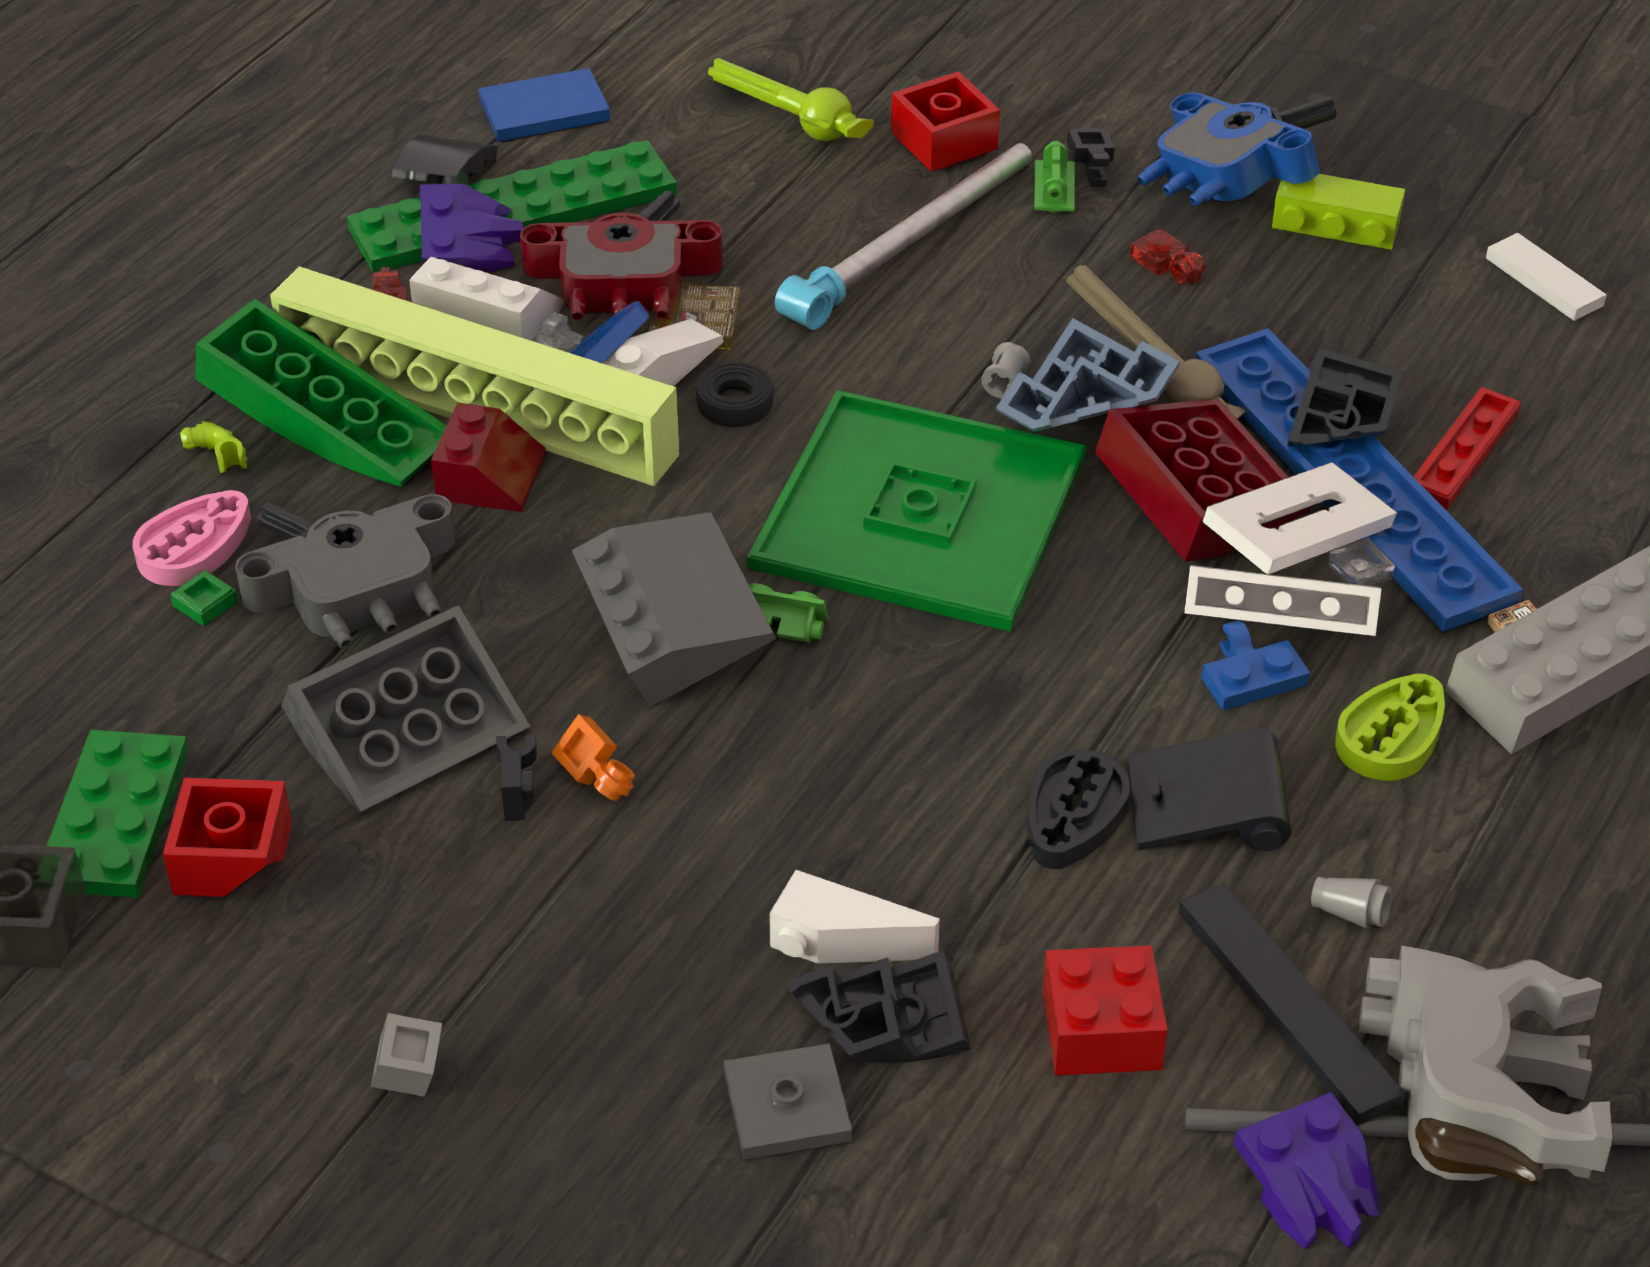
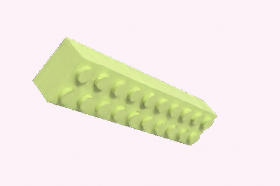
[270,266,679,486]

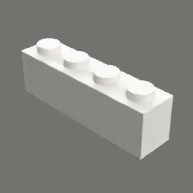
[1185,565,1381,636]

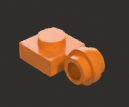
[551,714,635,801]

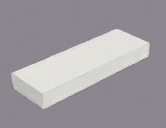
[1486,233,1607,321]

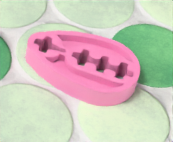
[133,490,251,586]

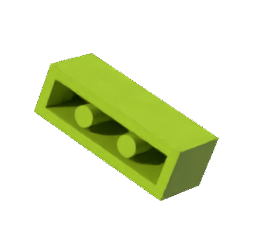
[1272,174,1405,250]

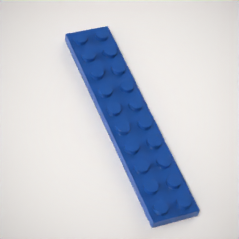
[1195,328,1523,632]

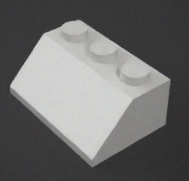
[409,257,564,341]

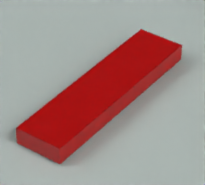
[1413,387,1521,511]

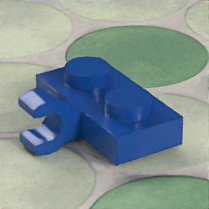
[1201,620,1310,711]

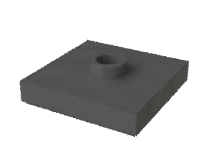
[723,1043,852,1160]

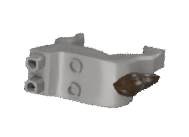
[1359,945,1612,1186]

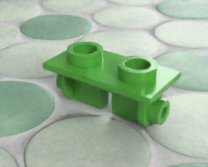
[1034,141,1075,213]
[749,583,829,643]

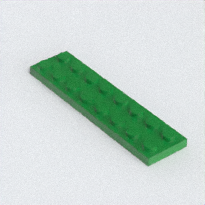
[347,140,677,274]

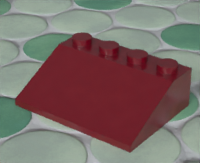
[1095,398,1312,562]

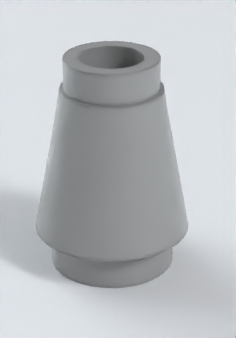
[1311,877,1392,930]

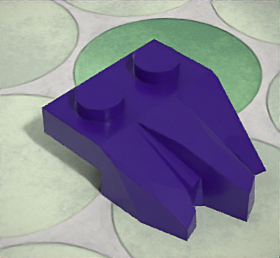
[420,184,524,272]
[1234,1092,1379,1249]

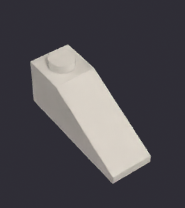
[602,319,723,386]
[770,870,940,963]

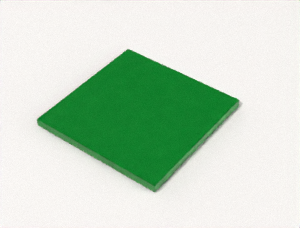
[747,390,1087,632]

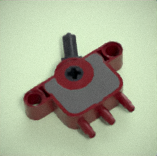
[520,191,723,320]

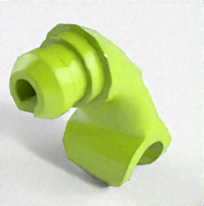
[180,421,247,474]

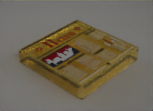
[648,284,741,349]

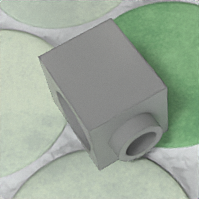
[371,1013,442,1097]

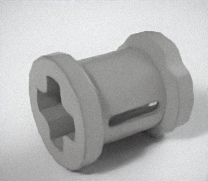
[981,342,1030,399]

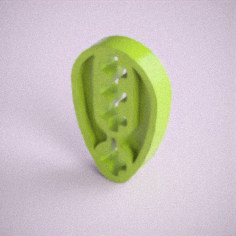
[1335,674,1445,781]

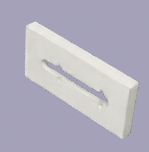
[1203,462,1397,575]

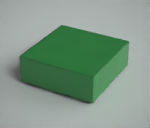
[170,570,238,627]

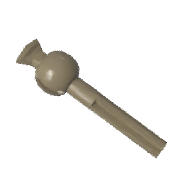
[1066,265,1245,421]

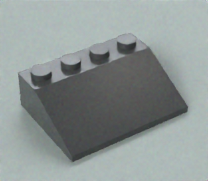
[572,512,776,707]
[281,605,531,815]

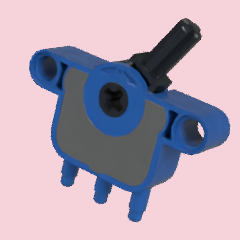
[1137,92,1337,206]

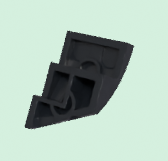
[392,135,498,186]
[1287,347,1403,446]
[786,950,971,1063]

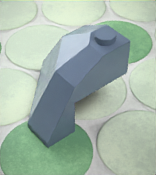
[996,318,1180,432]

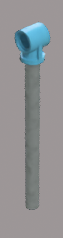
[775,143,1032,330]

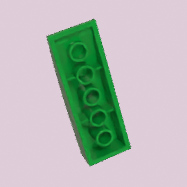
[195,299,447,487]

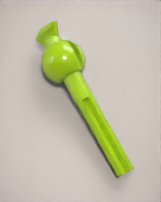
[708,58,874,142]

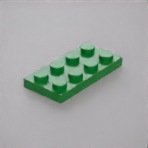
[35,730,189,898]

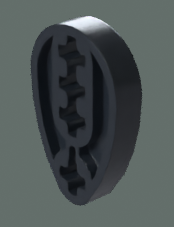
[1027,750,1130,869]

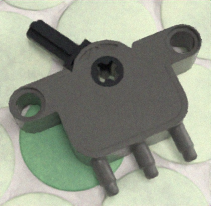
[235,494,456,648]

